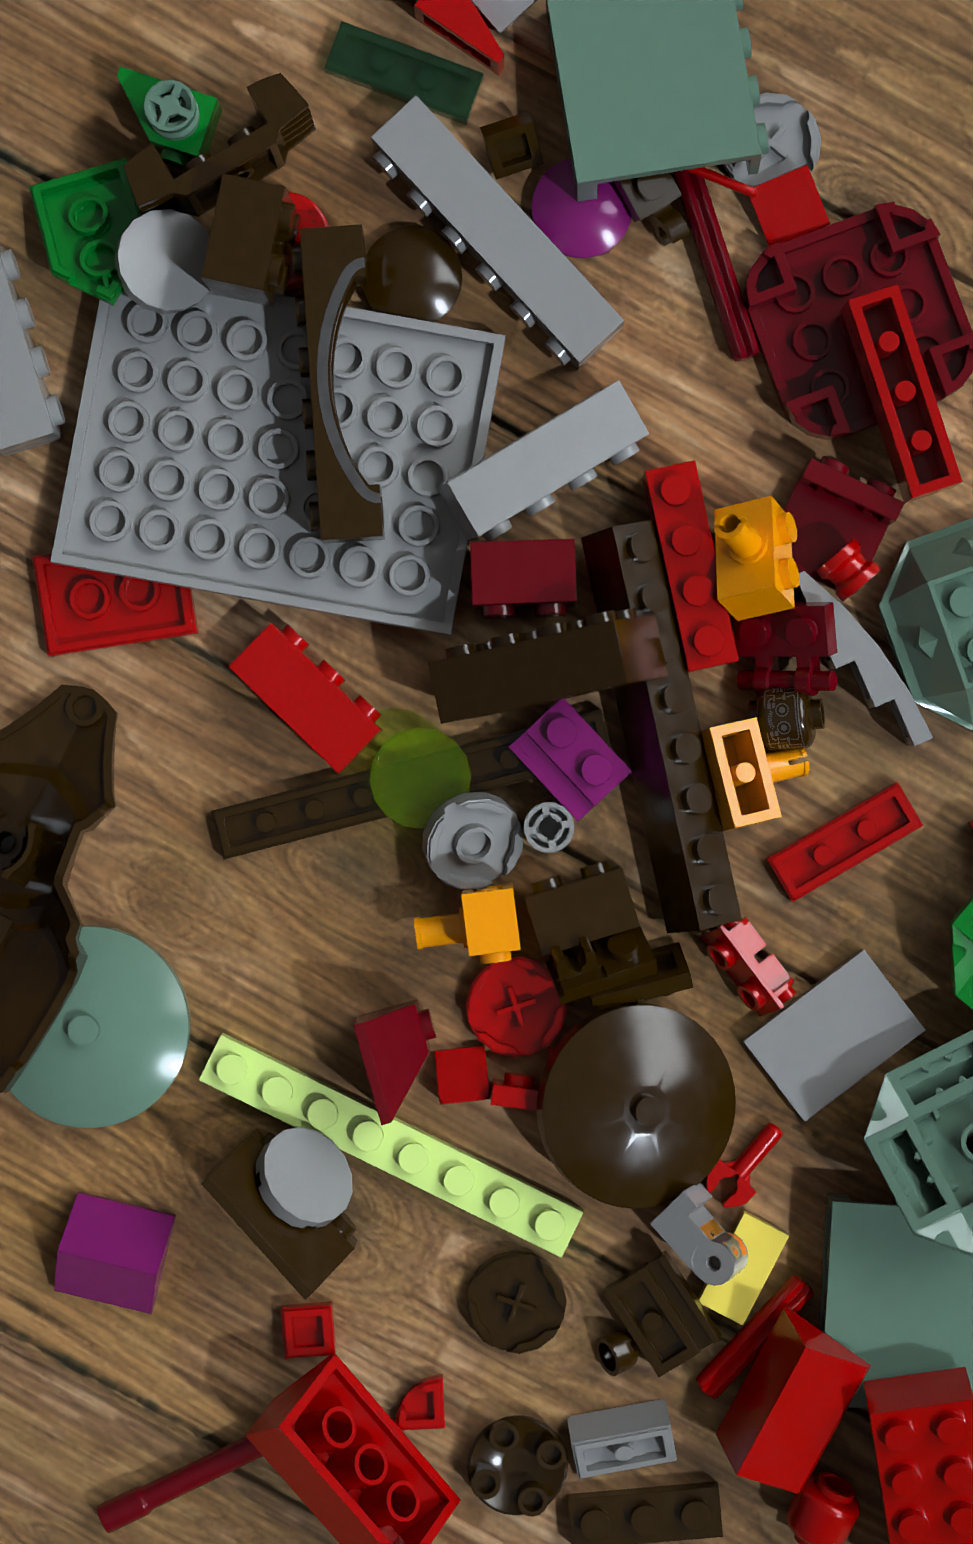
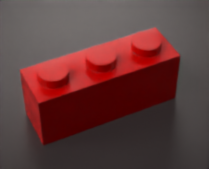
[228,623,383,773]

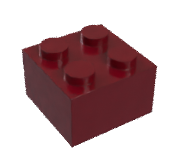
[470,539,577,619]

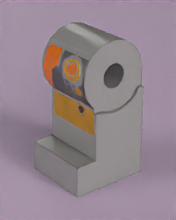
[650,1183,748,1286]

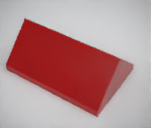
[716,1307,871,1494]

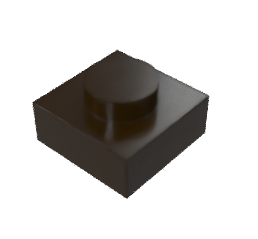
[480,111,544,180]

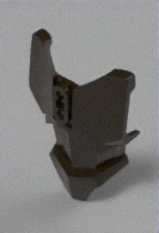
[0,684,118,1093]

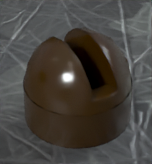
[595,1331,640,1376]

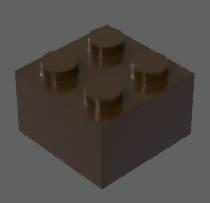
[201,173,301,307]

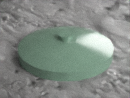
[10,925,191,1128]

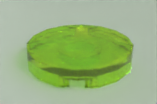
[370,727,471,829]

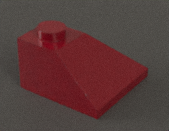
[353,999,437,1125]

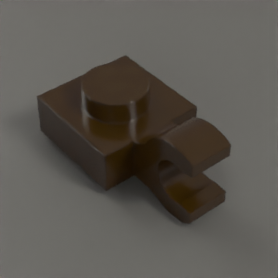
[612,173,690,246]

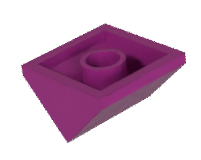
[54,1192,176,1314]

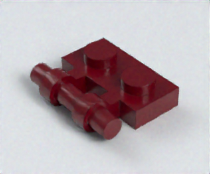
[733,602,837,696]

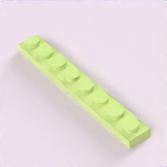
[199,1033,584,1258]

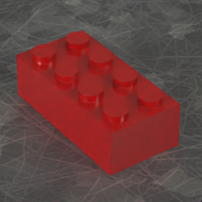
[863,1367,973,1544]

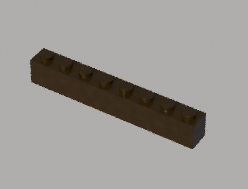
[581,519,742,934]

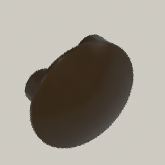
[362,226,463,322]
[467,1415,568,1517]

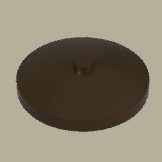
[537,1003,736,1208]

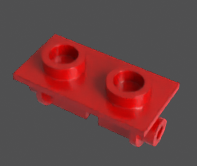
[700,916,796,1017]

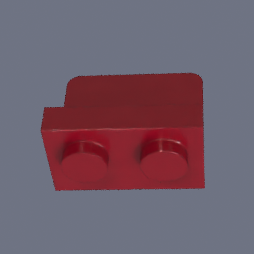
[784,456,905,595]

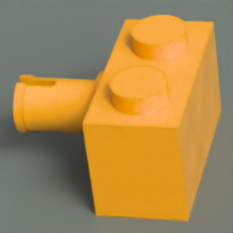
[714,496,799,621]
[701,717,810,832]
[414,883,521,964]

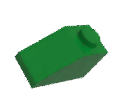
[117,66,223,169]

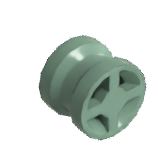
[144,80,200,141]

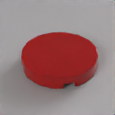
[466,955,567,1057]

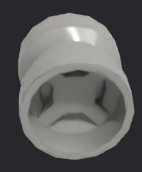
[524,802,574,853]

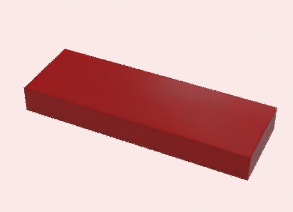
[765,782,923,902]

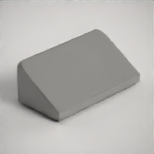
[567,1399,677,1479]

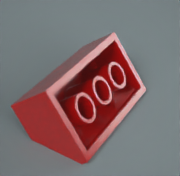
[245,1354,461,1544]

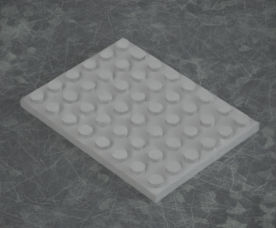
[50,290,506,636]

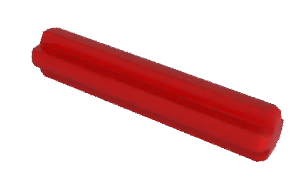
[696,1275,814,1399]

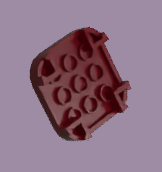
[743,202,973,440]

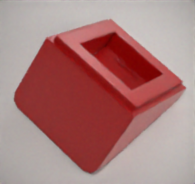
[435,1045,490,1105]

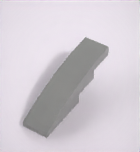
[794,571,933,746]

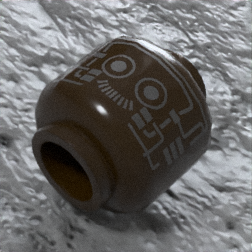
[749,687,825,751]

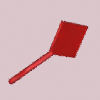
[685,164,830,247]

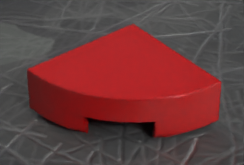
[395,1374,445,1430]

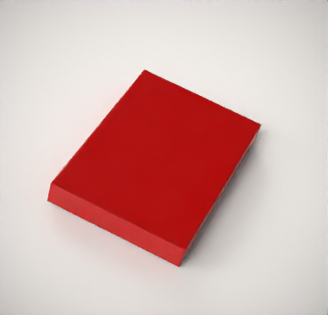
[32,554,199,657]

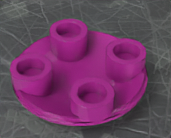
[532,158,632,258]

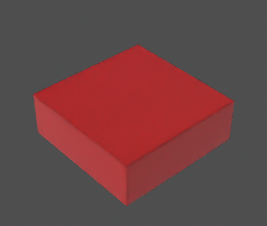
[281,1301,336,1359]

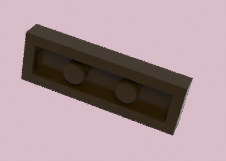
[567,1481,723,1544]

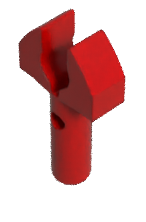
[705,1123,783,1208]

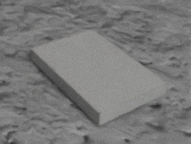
[742,949,925,1122]

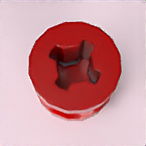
[816,538,881,602]

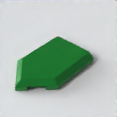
[29,158,142,306]

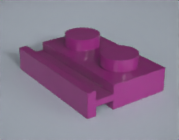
[509,699,632,822]

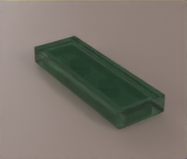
[324,21,484,125]

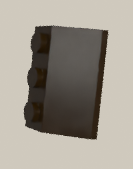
[201,1128,357,1300]

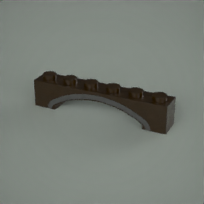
[291,224,385,544]

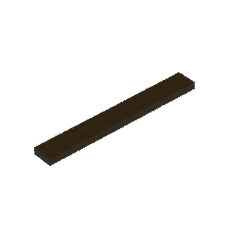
[211,709,612,860]

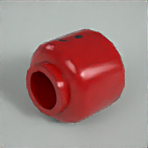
[785,1471,861,1544]

